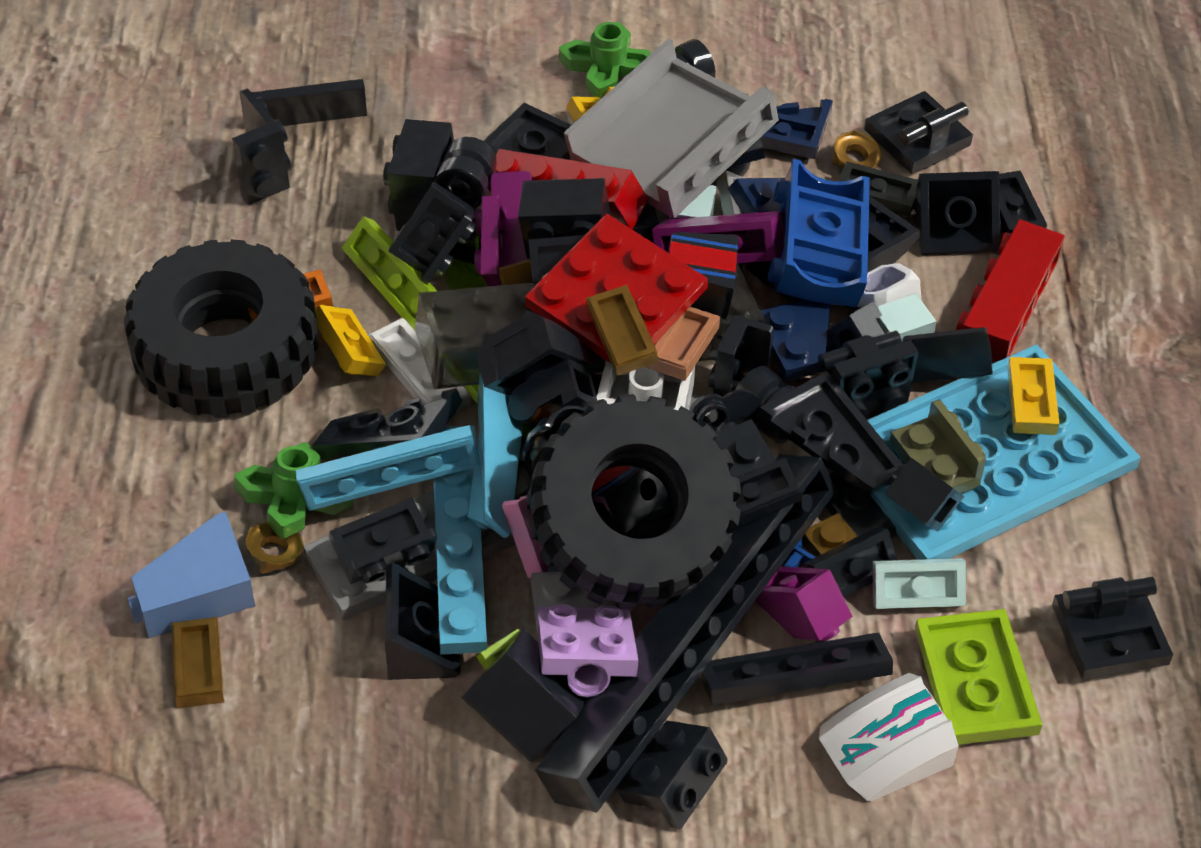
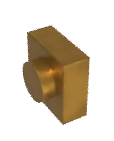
[802,513,858,557]

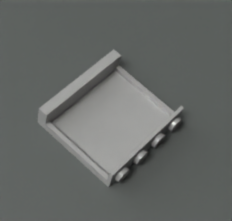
[564,38,779,218]

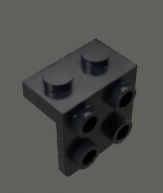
[232,88,292,205]

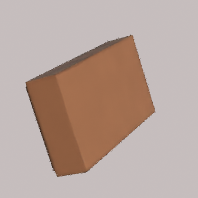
[645,307,720,381]

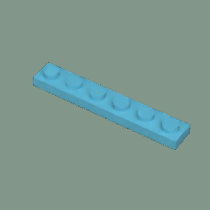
[434,425,487,655]

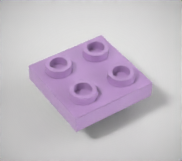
[536,604,638,697]

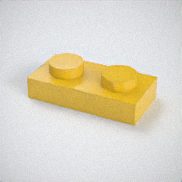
[315,305,386,377]
[1007,357,1059,435]

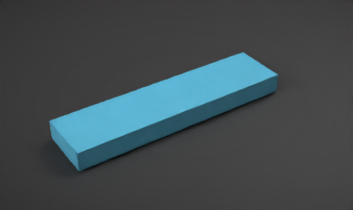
[296,425,481,511]

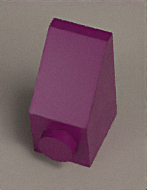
[755,567,853,642]

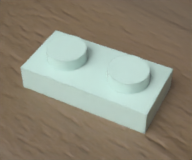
[873,558,966,609]

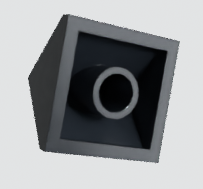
[912,171,1000,253]
[385,562,460,680]
[461,629,589,762]

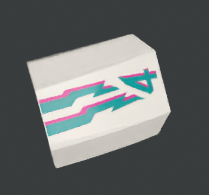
[819,673,958,801]

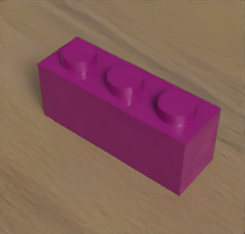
[652,211,784,263]

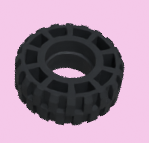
[124,239,319,418]
[527,394,741,610]

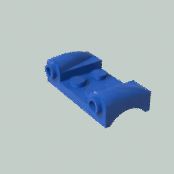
[768,159,870,308]

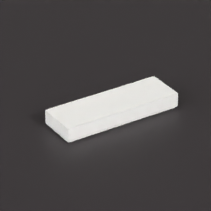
[368,318,471,413]

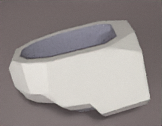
[857,263,922,308]

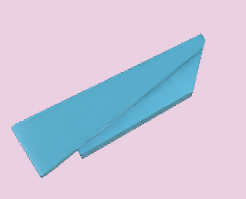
[467,373,523,538]

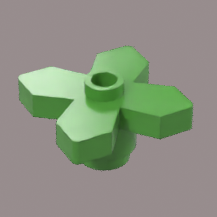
[559,22,651,97]
[234,442,354,539]

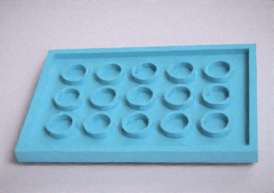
[867,344,1141,560]

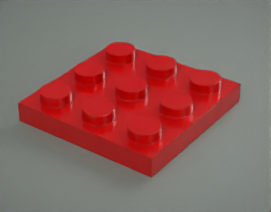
[525,214,708,374]

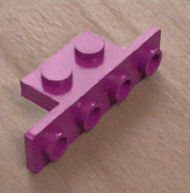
[474,171,532,328]

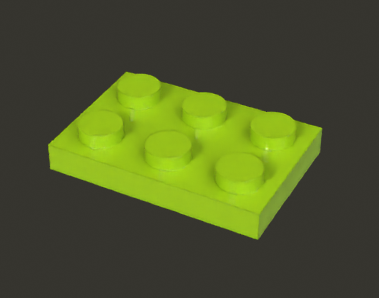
[914,609,1043,745]

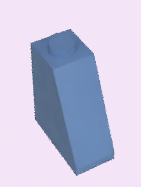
[127,512,255,638]

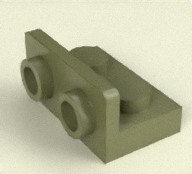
[889,399,986,493]

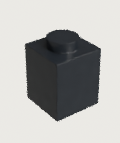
[885,458,964,532]

